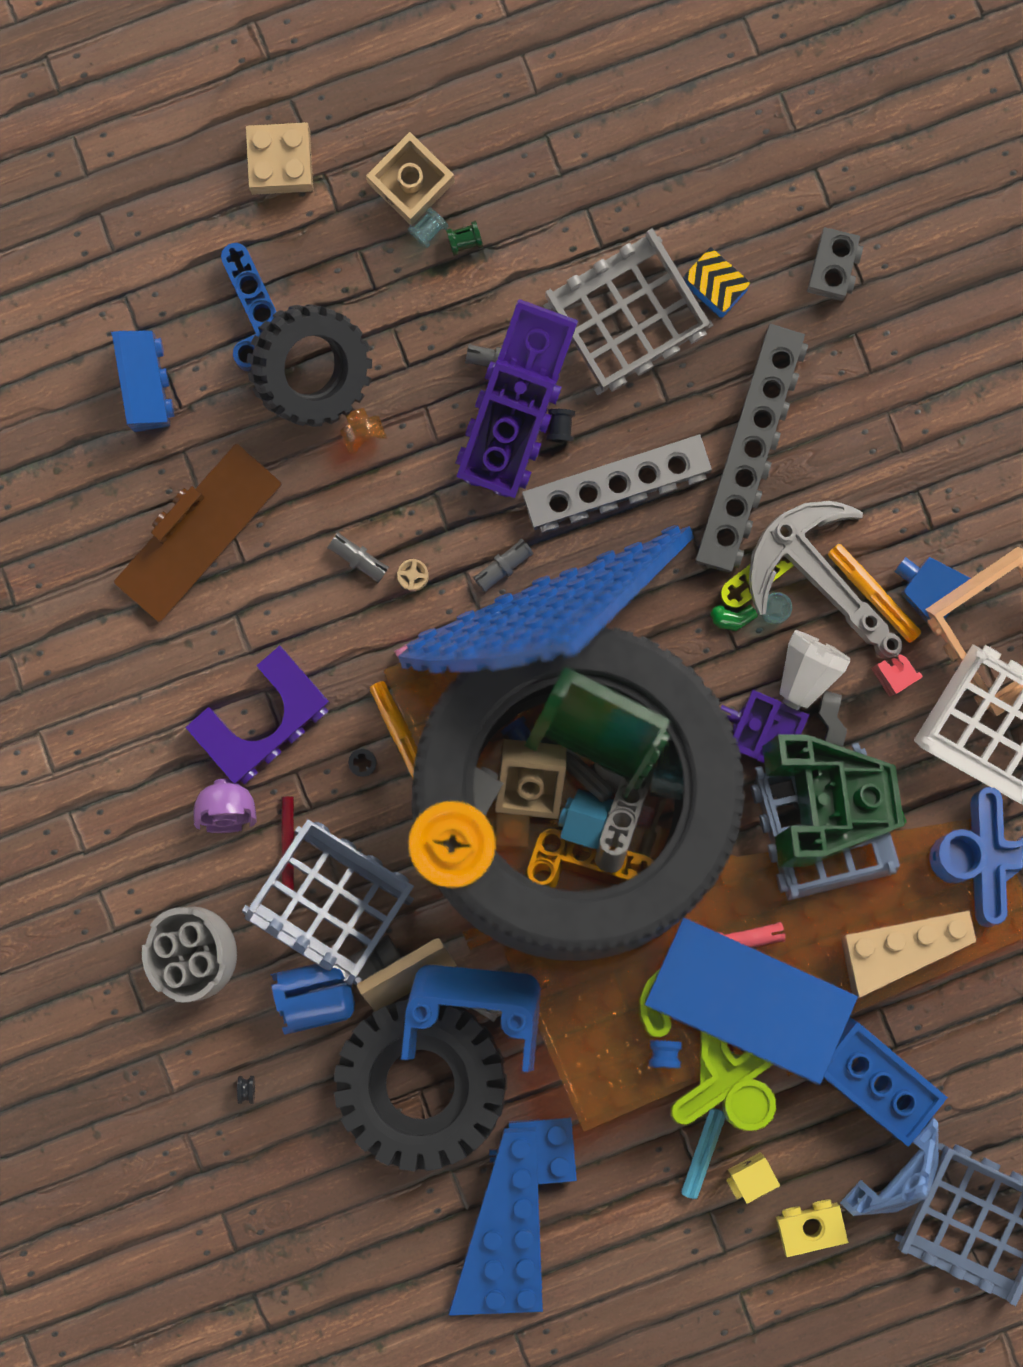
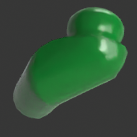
[710,604,758,631]

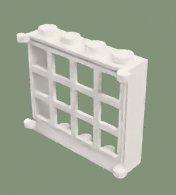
[914,644,1023,805]

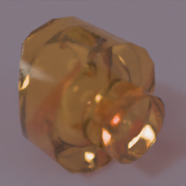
[340,408,388,453]

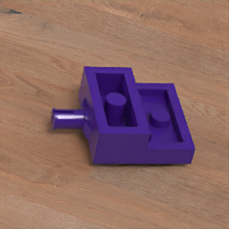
[720,690,809,764]

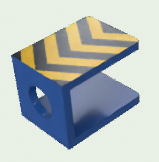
[683,247,750,318]

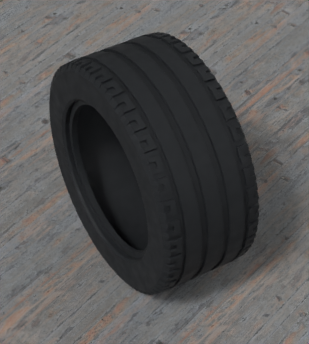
[412,625,744,961]

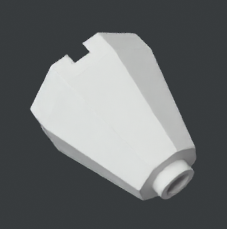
[780,630,850,710]

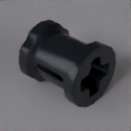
[546,408,576,443]

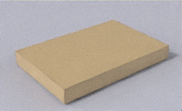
[356,938,457,1011]

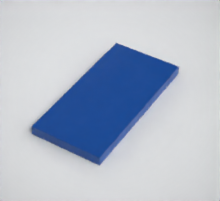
[644,917,858,1085]

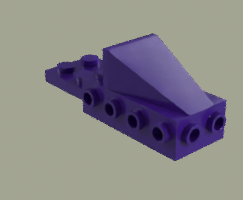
[455,299,578,498]

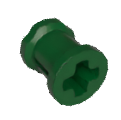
[446,221,483,256]

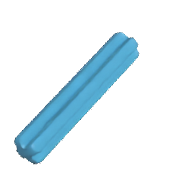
[681,1108,726,1199]

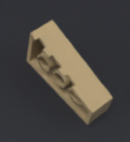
[841,911,976,998]

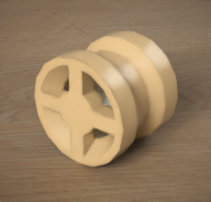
[397,559,429,592]

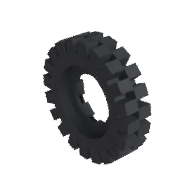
[334,1000,507,1171]

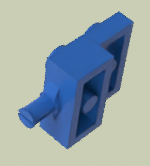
[489,1117,577,1184]

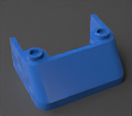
[401,965,541,1072]

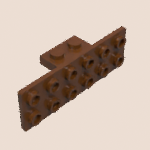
[114,444,282,622]

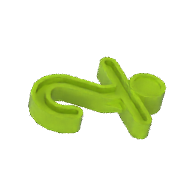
[639,969,776,1131]

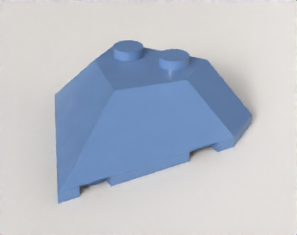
[840,1117,939,1216]

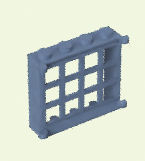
[751,743,900,900]
[242,819,414,985]
[894,1143,1023,1306]

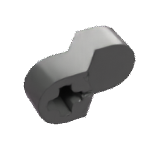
[817,691,847,747]

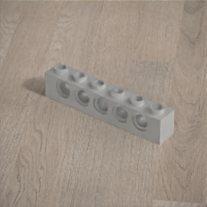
[522,434,712,533]

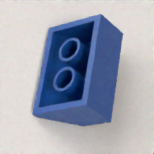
[112,331,175,432]

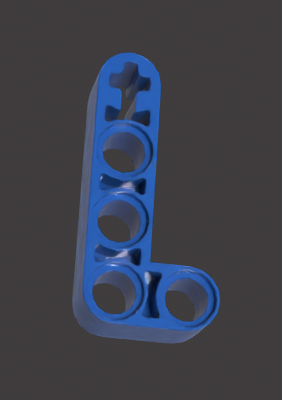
[221,243,277,372]

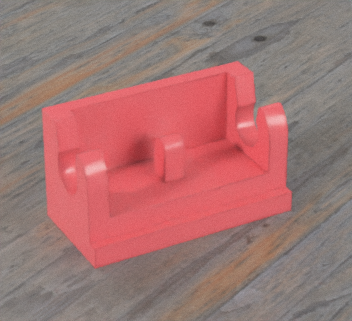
[871,655,923,697]

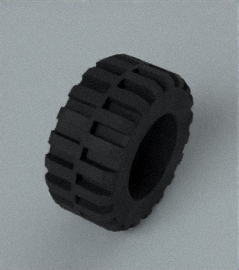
[247,304,372,427]

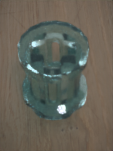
[408,207,449,248]

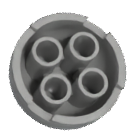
[142,906,237,1002]

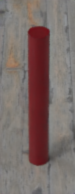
[281,796,294,890]

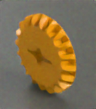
[409,801,495,887]

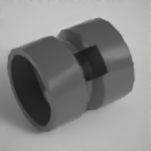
[350,934,402,981]

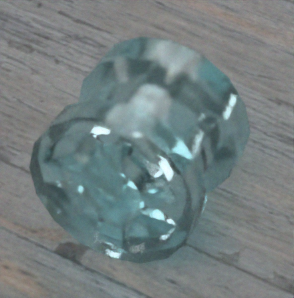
[761,592,792,624]

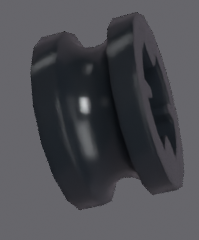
[348,749,377,777]
[237,1076,255,1104]

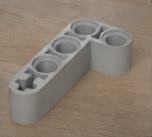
[592,762,654,873]

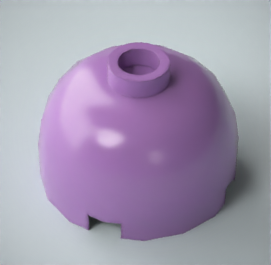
[193,779,257,833]

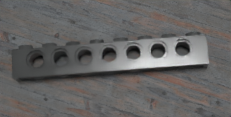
[695,324,808,574]

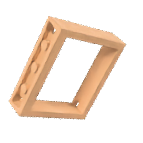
[925,547,1023,716]

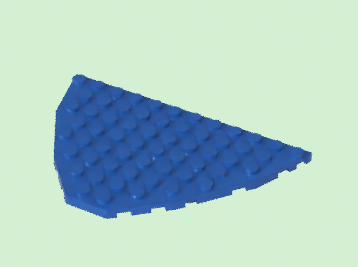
[398,525,694,673]

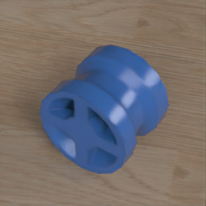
[649,1041,682,1069]

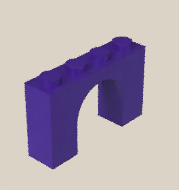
[185,645,330,785]

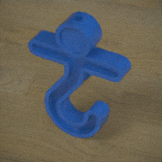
[929,787,1023,927]

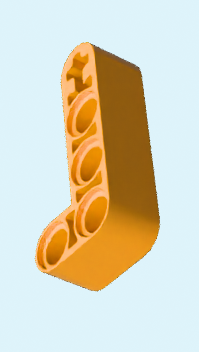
[527,829,654,889]

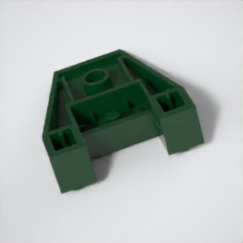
[762,734,904,867]

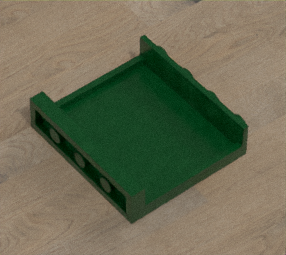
[524,667,670,798]

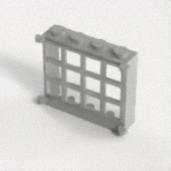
[543,228,714,395]

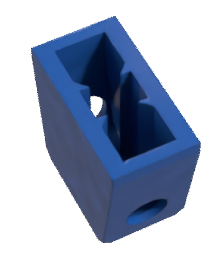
[894,557,971,624]

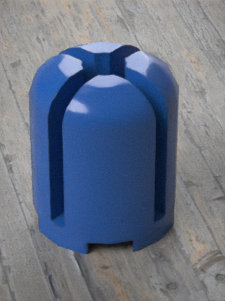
[271,964,355,1035]

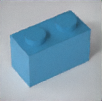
[558,789,614,850]

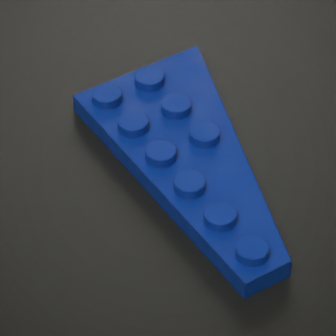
[449,1127,543,1315]

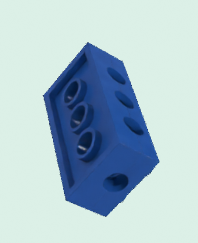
[823,1017,948,1147]

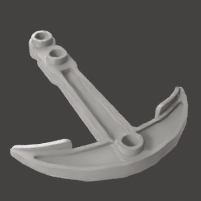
[749,501,902,659]

